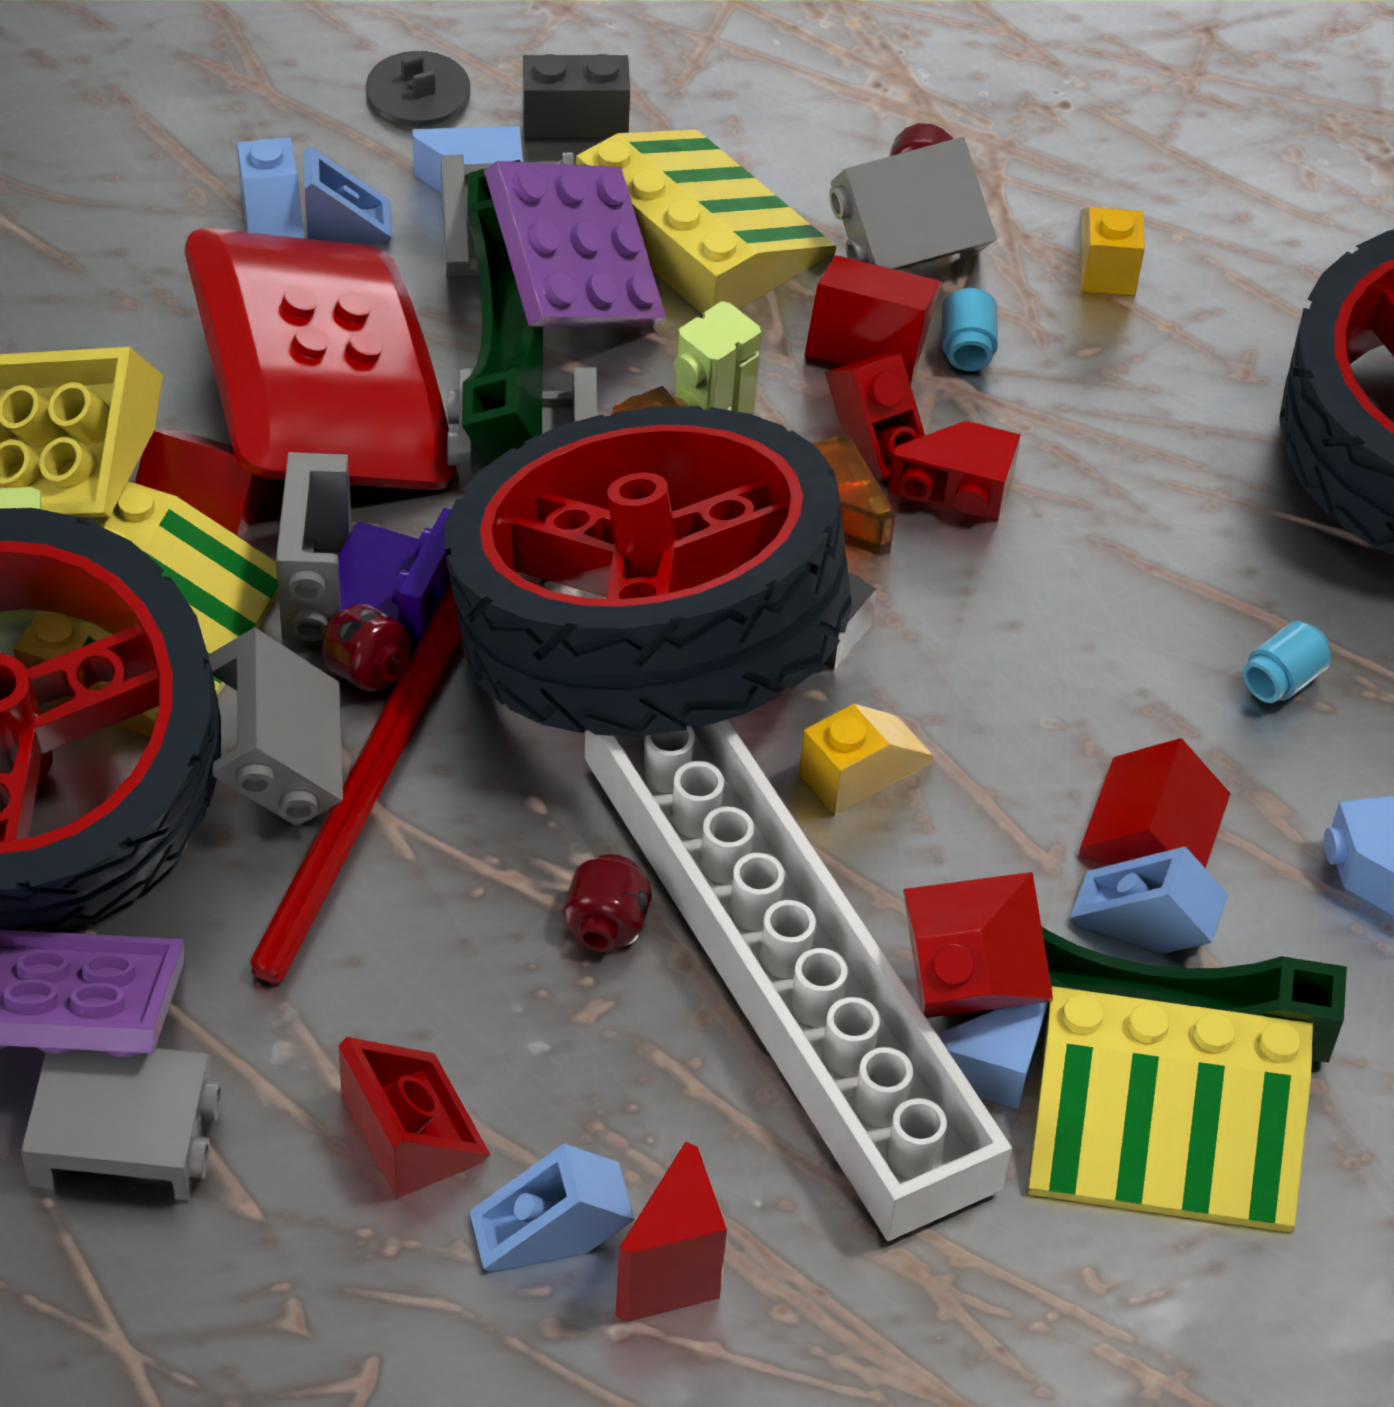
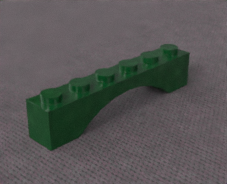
[462,159,543,465]
[1042,927,1347,1063]

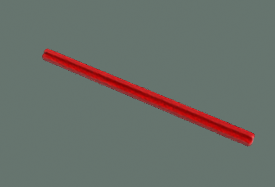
[250,583,462,984]

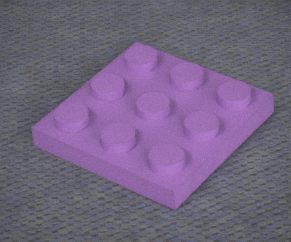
[484,161,666,327]
[0,929,184,1057]

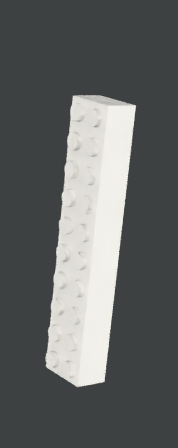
[584,719,1012,1242]

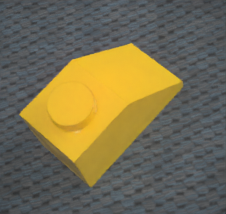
[1080,207,1145,296]
[799,704,933,816]

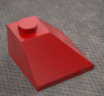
[903,872,1053,1018]

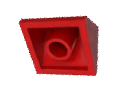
[804,255,941,385]
[135,429,276,539]
[1079,738,1231,869]
[338,1037,491,1199]
[615,1141,727,1322]

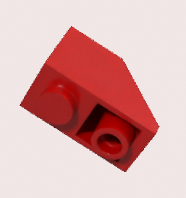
[825,353,925,480]
[888,420,1021,521]

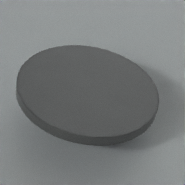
[366,51,470,127]

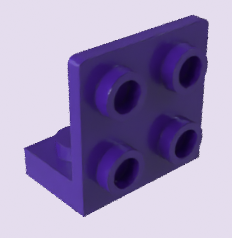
[338,508,451,644]

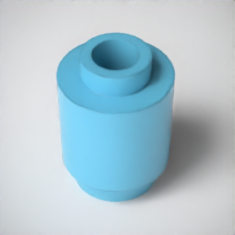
[942,288,998,371]
[1243,621,1331,703]

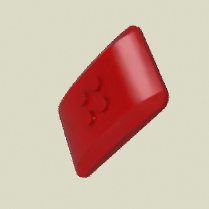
[184,228,457,490]

